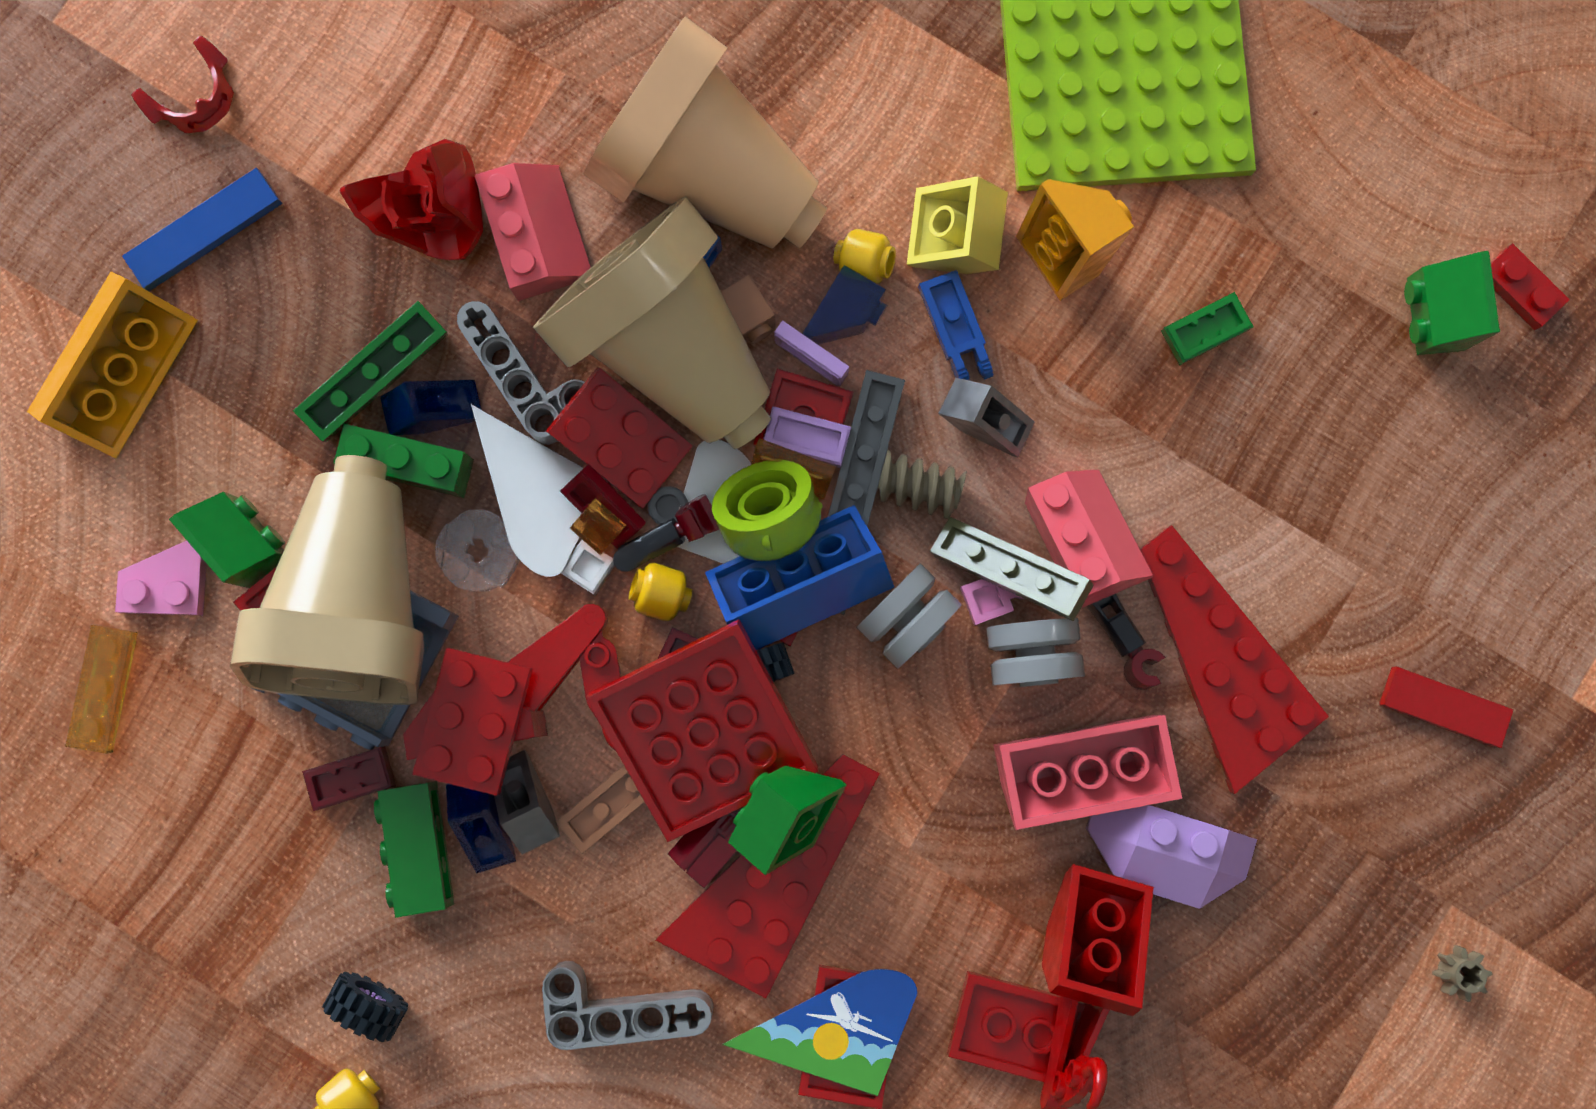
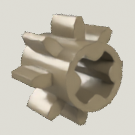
[1432,945,1493,1002]

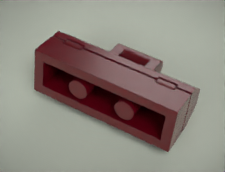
[668,807,743,888]

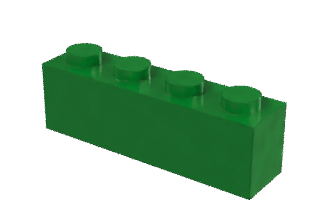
[293,301,448,442]

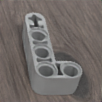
[457,301,585,444]
[542,961,714,1050]

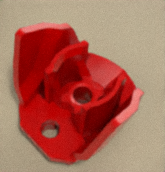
[340,139,483,260]

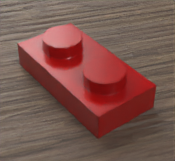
[1491,243,1570,331]

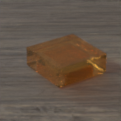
[569,498,627,555]

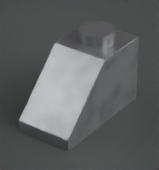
[938,378,1035,457]
[494,750,560,854]

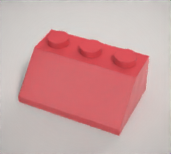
[475,163,591,301]
[1025,469,1153,608]

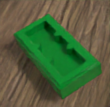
[1161,292,1254,366]

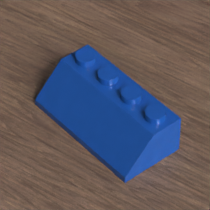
[705,505,894,650]

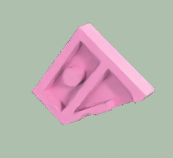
[115,540,207,616]

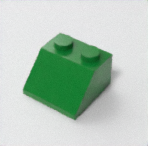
[1404,251,1500,355]
[169,492,285,588]
[728,766,847,875]

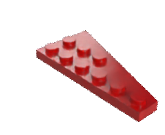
[1140,525,1329,794]
[655,754,880,998]

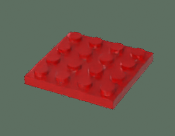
[586,619,818,842]

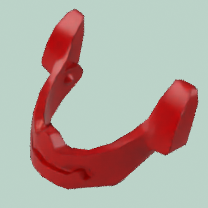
[131,36,234,134]

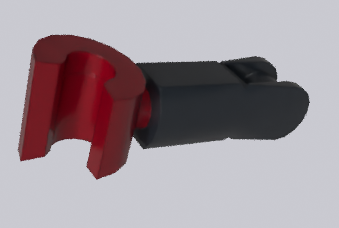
[613,494,719,572]
[1087,594,1166,690]

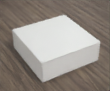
[561,539,615,595]

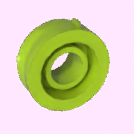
[712,460,823,561]

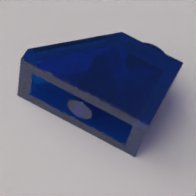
[802,265,888,345]
[380,380,482,436]
[446,784,516,874]

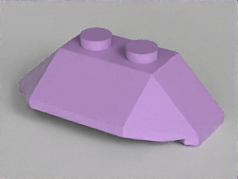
[1086,805,1257,909]

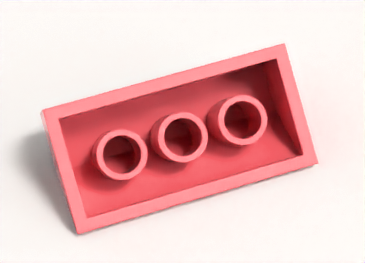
[993,715,1182,830]

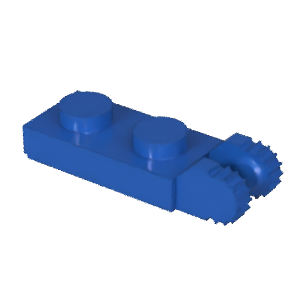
[918,270,994,380]

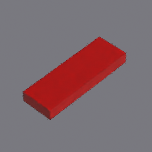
[1379,667,1514,748]

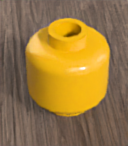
[833,229,896,286]
[628,563,692,621]
[314,1068,380,1109]

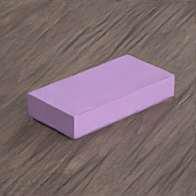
[774,320,849,386]
[762,406,851,468]

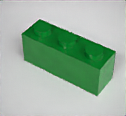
[333,424,474,498]
[374,781,454,918]

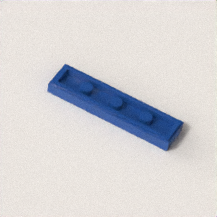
[122,167,283,291]

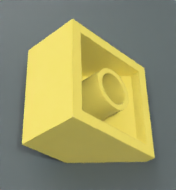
[907,176,1008,274]

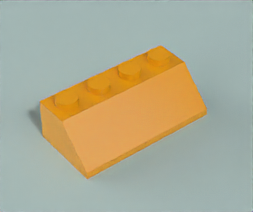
[1016,179,1134,301]
[27,272,198,458]

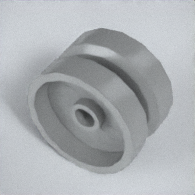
[856,563,962,669]
[986,618,1085,687]

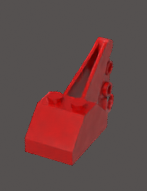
[403,604,621,760]
[1040,864,1154,1109]

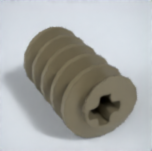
[877,450,967,519]

